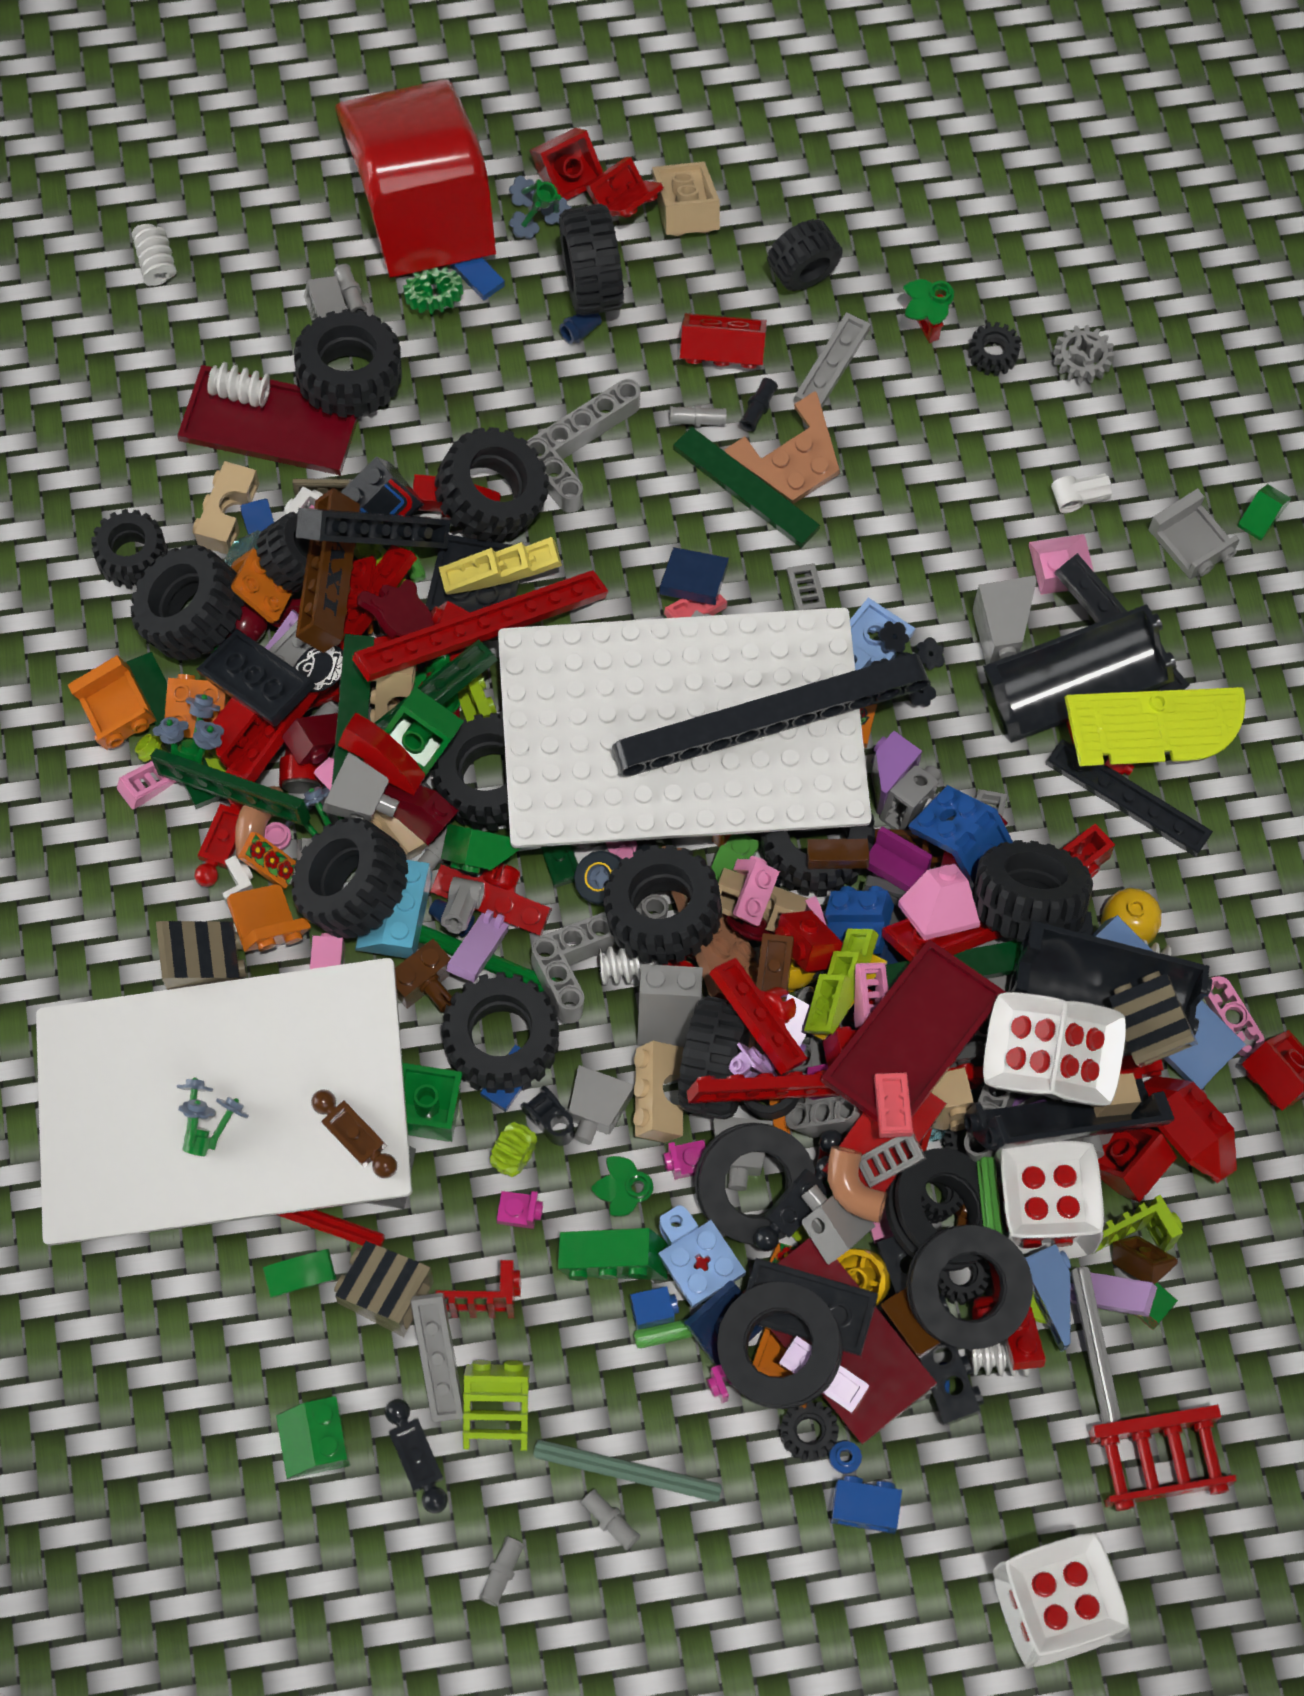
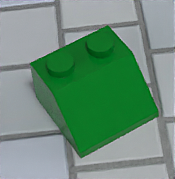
[384,687,464,775]
[441,824,521,874]
[402,1063,462,1142]
[276,1396,350,1480]

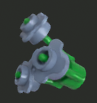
[153,694,224,764]

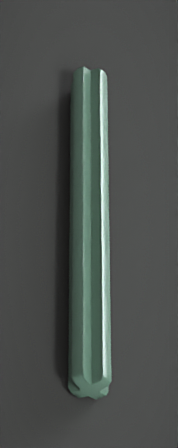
[534,1440,722,1502]

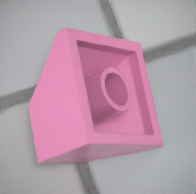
[1029,534,1094,595]
[898,864,980,940]

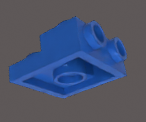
[825,886,894,954]

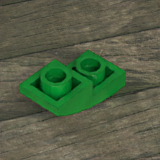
[263,1249,336,1298]

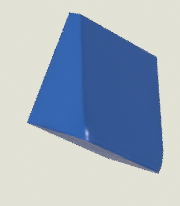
[240,498,274,539]

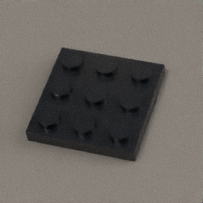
[426,535,521,612]

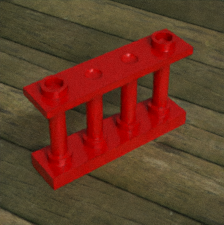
[1089,1404,1237,1511]

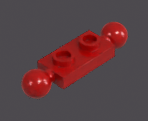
[194,799,243,887]

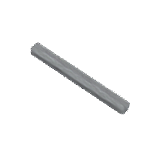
[1071,1267,1121,1424]

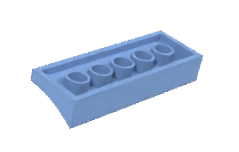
[1092,915,1246,1089]

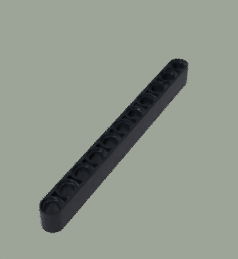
[612,654,930,777]

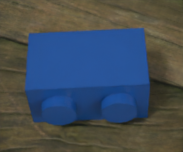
[831,1476,902,1534]

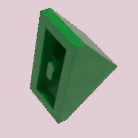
[1237,484,1292,541]

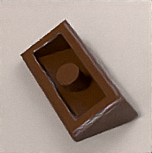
[807,839,870,869]
[1112,1236,1178,1285]
[880,1288,942,1358]

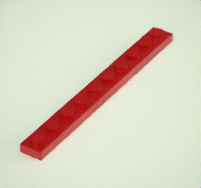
[226,545,417,782]
[352,570,608,682]
[687,1063,984,1103]

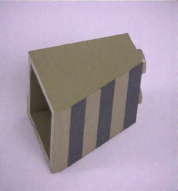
[156,921,247,990]
[1109,971,1198,1068]
[334,1241,434,1338]

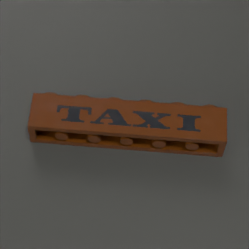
[296,488,360,653]

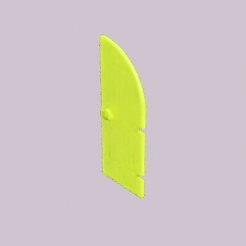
[1064,687,1246,766]

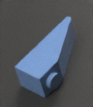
[1025,1244,1071,1351]

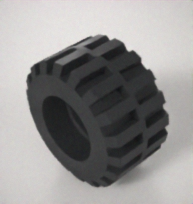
[767,219,843,291]
[91,509,168,589]
[256,512,310,592]

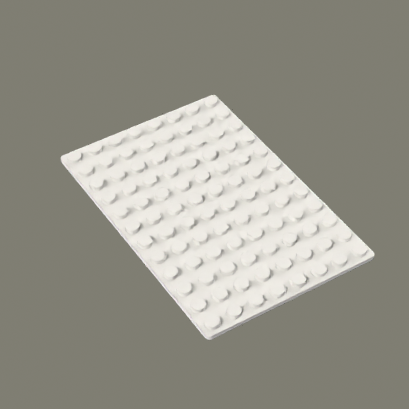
[498,608,872,848]
[36,958,412,1246]

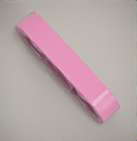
[1204,976,1265,1058]

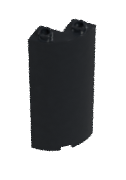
[983,604,1177,743]
[1009,920,1212,1035]
[964,1078,1175,1150]

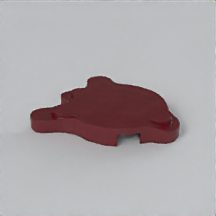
[357,580,434,639]

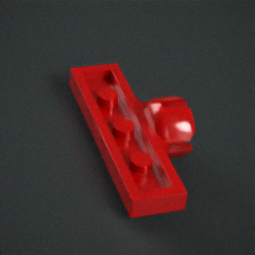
[430,863,552,936]
[709,957,808,1075]
[972,1260,1046,1370]

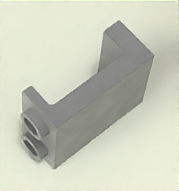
[1148,488,1240,580]

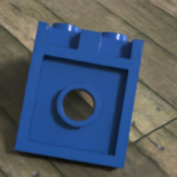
[908,785,1013,892]

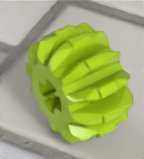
[490,1122,537,1177]

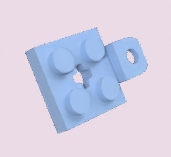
[850,597,915,670]
[658,1205,746,1309]

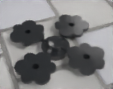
[870,621,945,707]

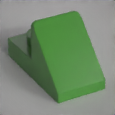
[711,834,761,882]

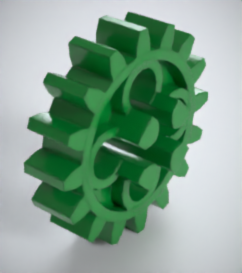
[403,267,464,314]

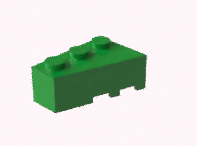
[558,1228,669,1281]

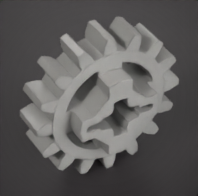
[1053,325,1115,383]

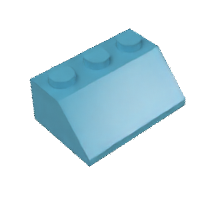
[355,860,432,958]

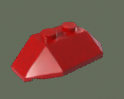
[213,698,263,769]
[1144,1076,1237,1183]

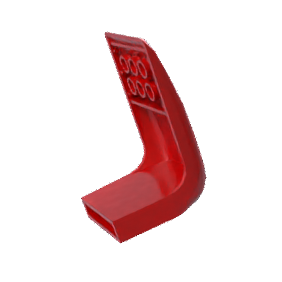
[335,79,496,278]

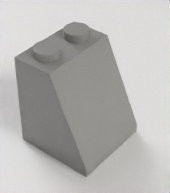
[972,576,1037,665]
[637,964,703,1048]

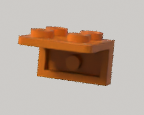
[231,548,293,623]
[165,674,231,738]
[227,884,311,952]

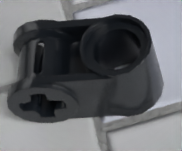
[520,1086,575,1146]

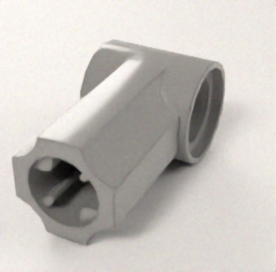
[441,877,484,934]

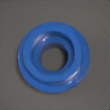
[829,1441,862,1474]

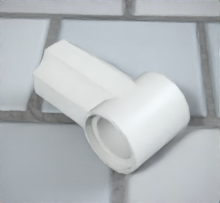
[1051,473,1112,513]

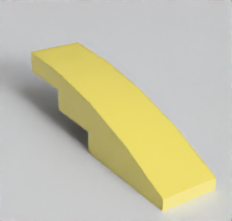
[439,537,562,595]

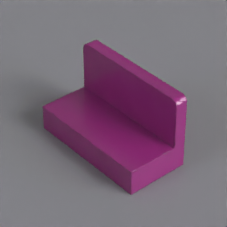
[866,827,932,892]

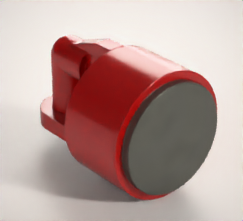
[279,744,324,793]

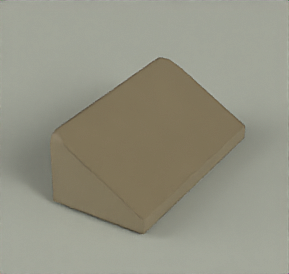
[292,478,352,497]

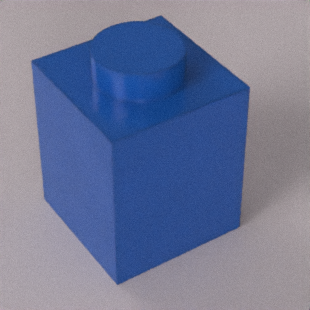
[630,1286,679,1330]

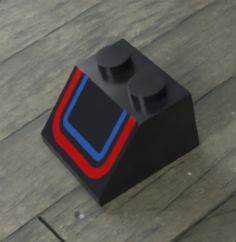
[341,456,424,516]

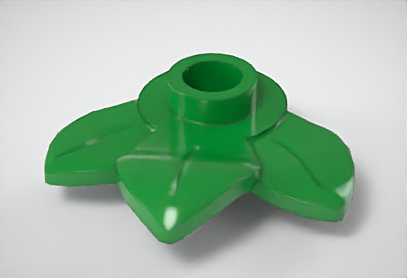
[903,279,954,325]
[591,1156,654,1217]

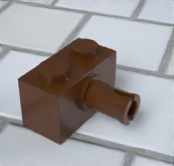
[395,939,452,1012]

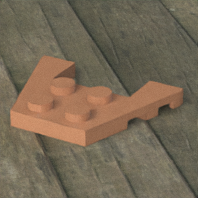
[724,391,840,504]

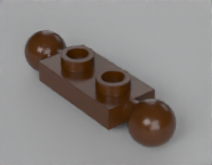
[311,1089,398,1179]

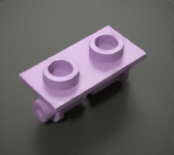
[729,1043,778,1078]

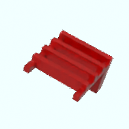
[436,1260,521,1319]

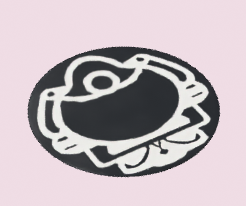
[294,646,343,692]

